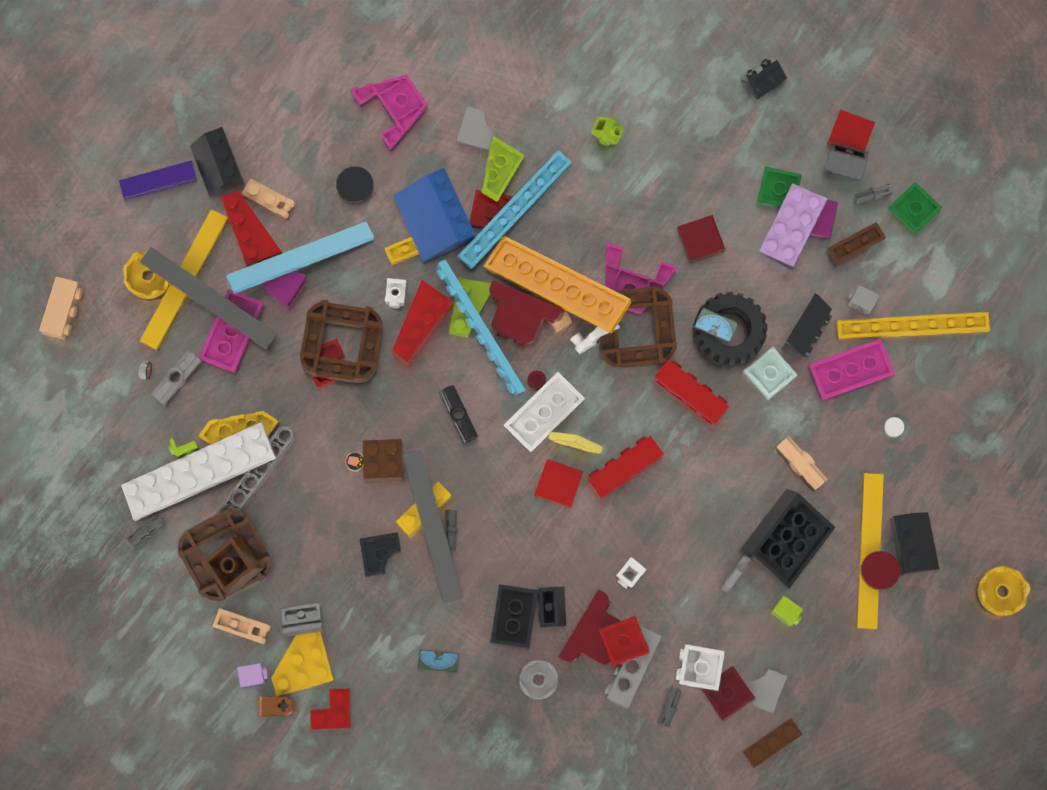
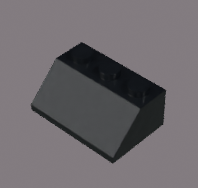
[190,127,245,197]
[782,293,832,361]
[890,512,940,576]

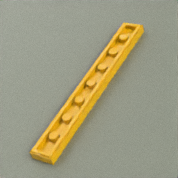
[140,209,228,350]
[836,312,990,340]
[857,473,884,629]

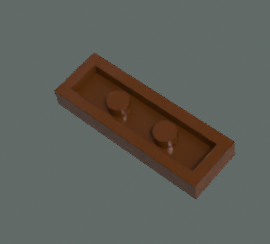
[827,222,886,266]
[742,718,803,768]

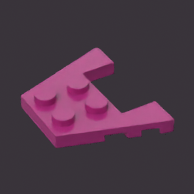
[351,75,428,150]
[605,243,677,315]

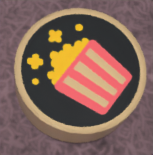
[345,452,363,472]

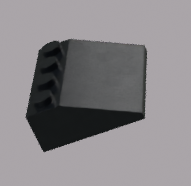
[740,489,836,588]

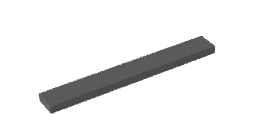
[140,247,277,350]
[402,449,463,604]

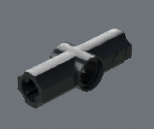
[439,385,478,444]

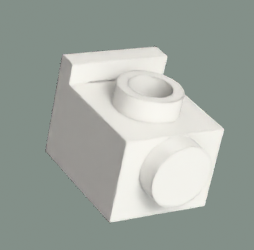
[385,278,407,308]
[616,557,646,589]

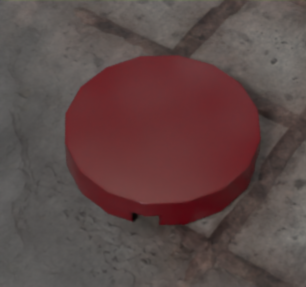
[861,551,900,590]

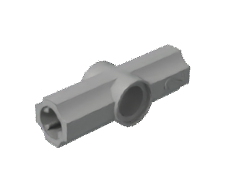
[151,351,201,406]

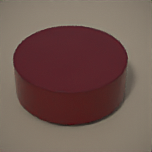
[527,370,546,390]

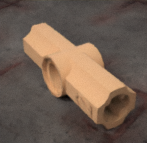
[776,436,828,491]

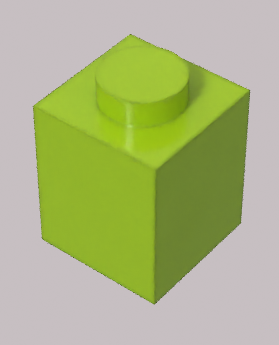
[771,596,803,627]

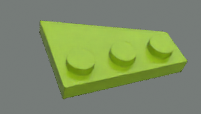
[481,135,525,202]
[449,278,491,337]

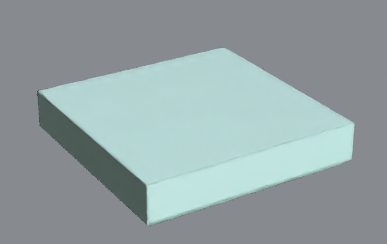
[743,346,798,400]

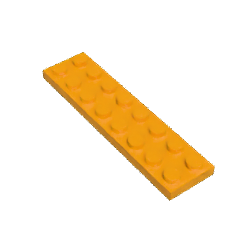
[484,236,632,334]

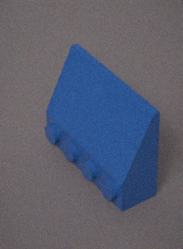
[393,168,475,263]

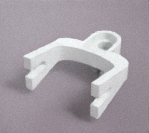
[570,325,620,354]

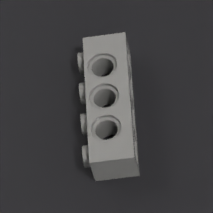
[605,626,662,709]

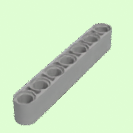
[215,426,295,540]

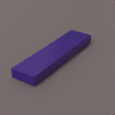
[119,160,197,199]

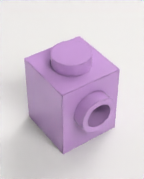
[237,663,268,688]

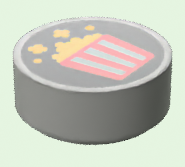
[138,360,152,380]

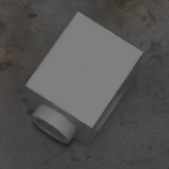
[848,285,880,316]

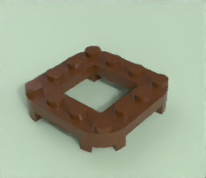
[597,287,677,367]
[300,300,383,383]
[178,508,271,602]

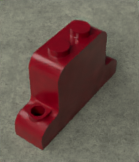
[489,280,565,347]
[558,589,621,666]

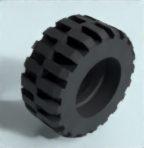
[693,292,768,368]

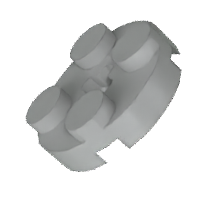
[519,660,558,700]

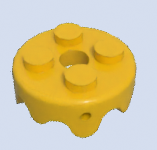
[123,251,170,299]
[978,566,1030,616]

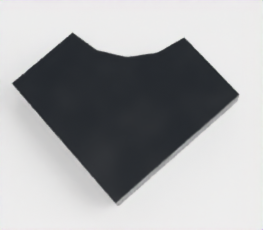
[360,532,401,577]

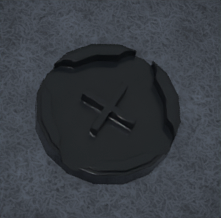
[336,166,374,204]

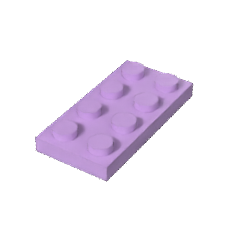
[759,184,827,268]

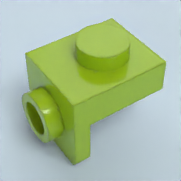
[168,438,200,459]

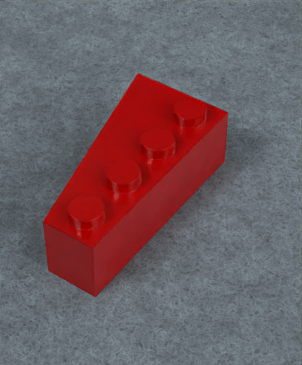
[221,190,283,267]
[392,280,453,366]

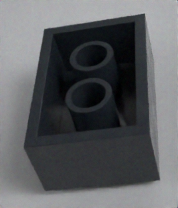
[490,584,538,650]

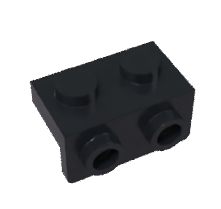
[741,58,787,99]

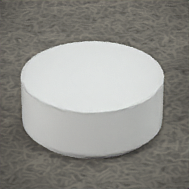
[884,417,904,437]

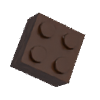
[363,439,404,482]
[203,537,263,593]

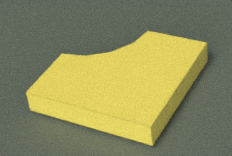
[549,432,603,454]

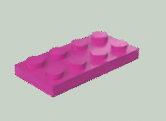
[199,289,264,373]
[808,339,895,401]

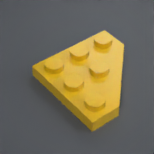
[198,411,280,445]
[271,631,334,697]

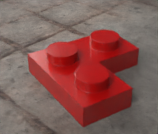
[310,688,351,730]

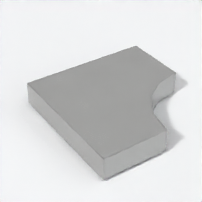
[457,106,498,151]
[721,555,751,593]
[743,669,787,713]

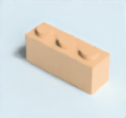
[39,277,83,340]

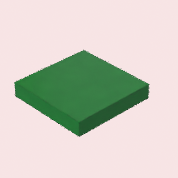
[757,166,802,209]
[888,182,942,234]

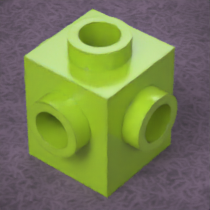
[591,116,624,146]

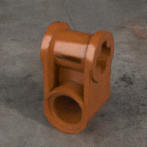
[257,696,296,717]

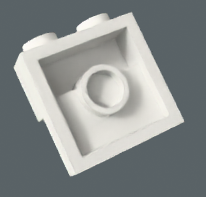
[676,645,725,691]

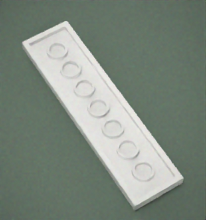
[121,422,276,521]

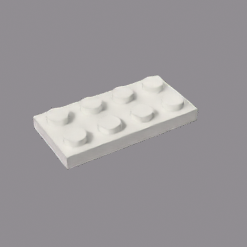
[504,372,585,453]

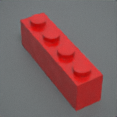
[653,359,729,427]
[587,435,664,501]

